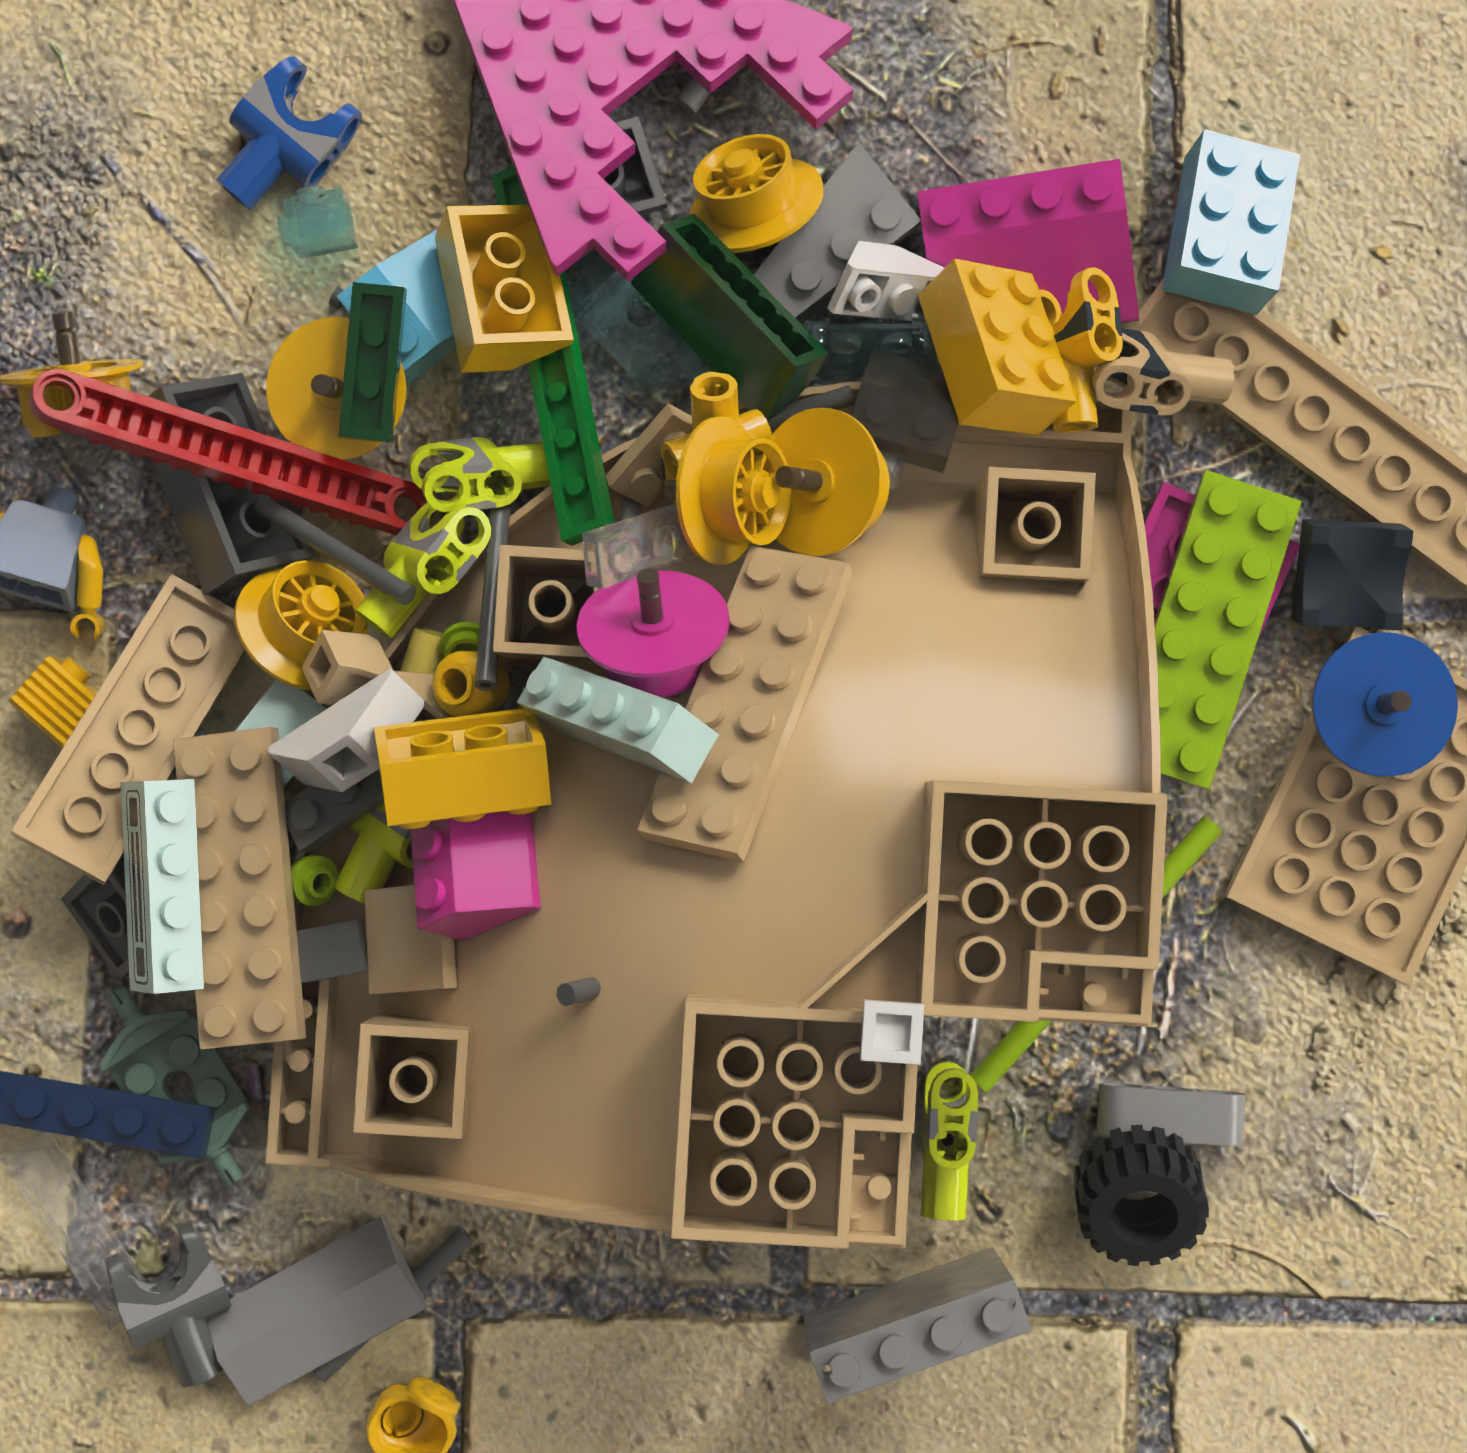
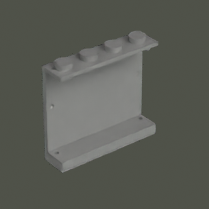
[803,1247,1032,1404]

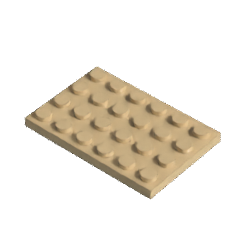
[1223,626,1467,986]

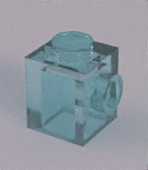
[278,186,358,260]

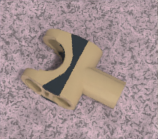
[1092,328,1234,415]

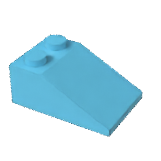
[337,229,456,386]

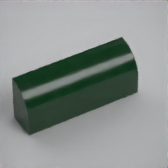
[630,213,829,421]

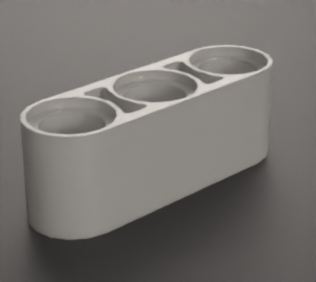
[1096,1082,1246,1146]

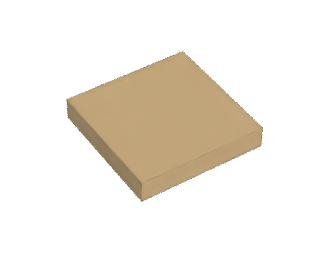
[364,885,457,995]

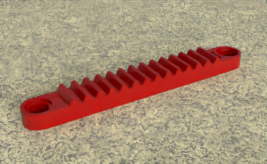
[29,369,433,536]

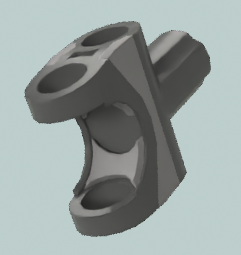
[105,1221,232,1387]

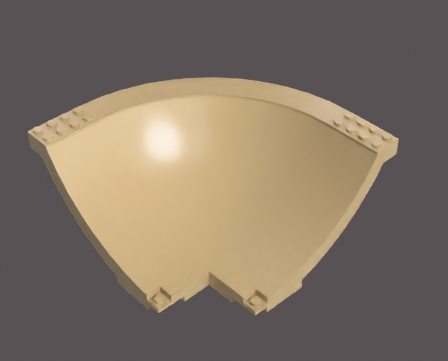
[266,381,1168,1249]

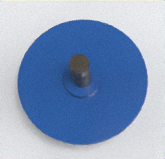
[1312,632,1458,777]

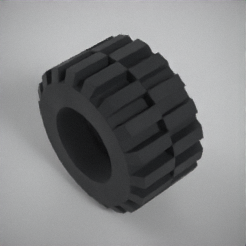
[1074,1125,1209,1266]

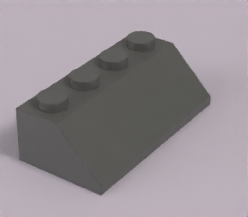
[148,373,315,595]

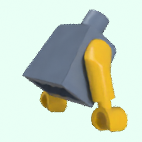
[0,486,106,640]

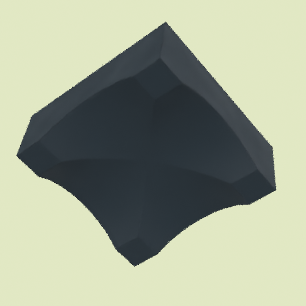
[1291,519,1414,630]

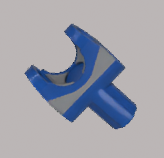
[216,56,362,211]

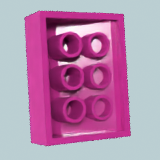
[917,159,1139,324]

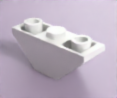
[828,241,944,322]
[268,668,424,792]

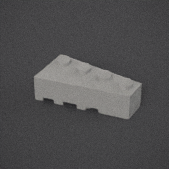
[754,142,921,324]

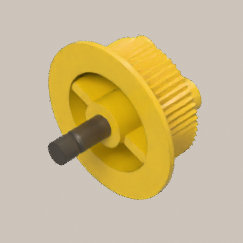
[0,311,144,438]

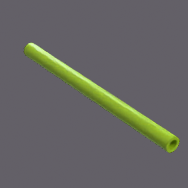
[970,816,1223,1093]

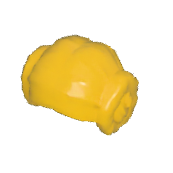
[365,1376,460,1453]

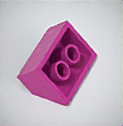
[411,811,541,941]

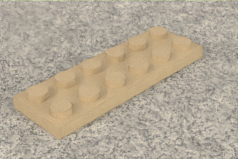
[637,545,853,863]
[11,573,245,886]
[173,727,306,1050]

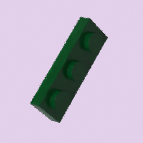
[338,282,407,443]

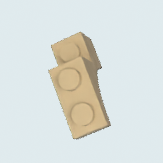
[302,630,453,722]

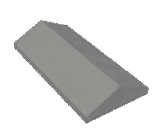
[206,1216,428,1406]

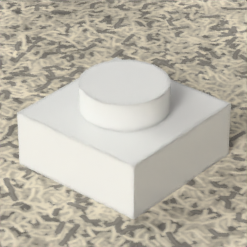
[860,999,924,1065]

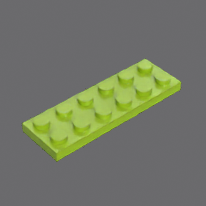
[1154,470,1302,790]

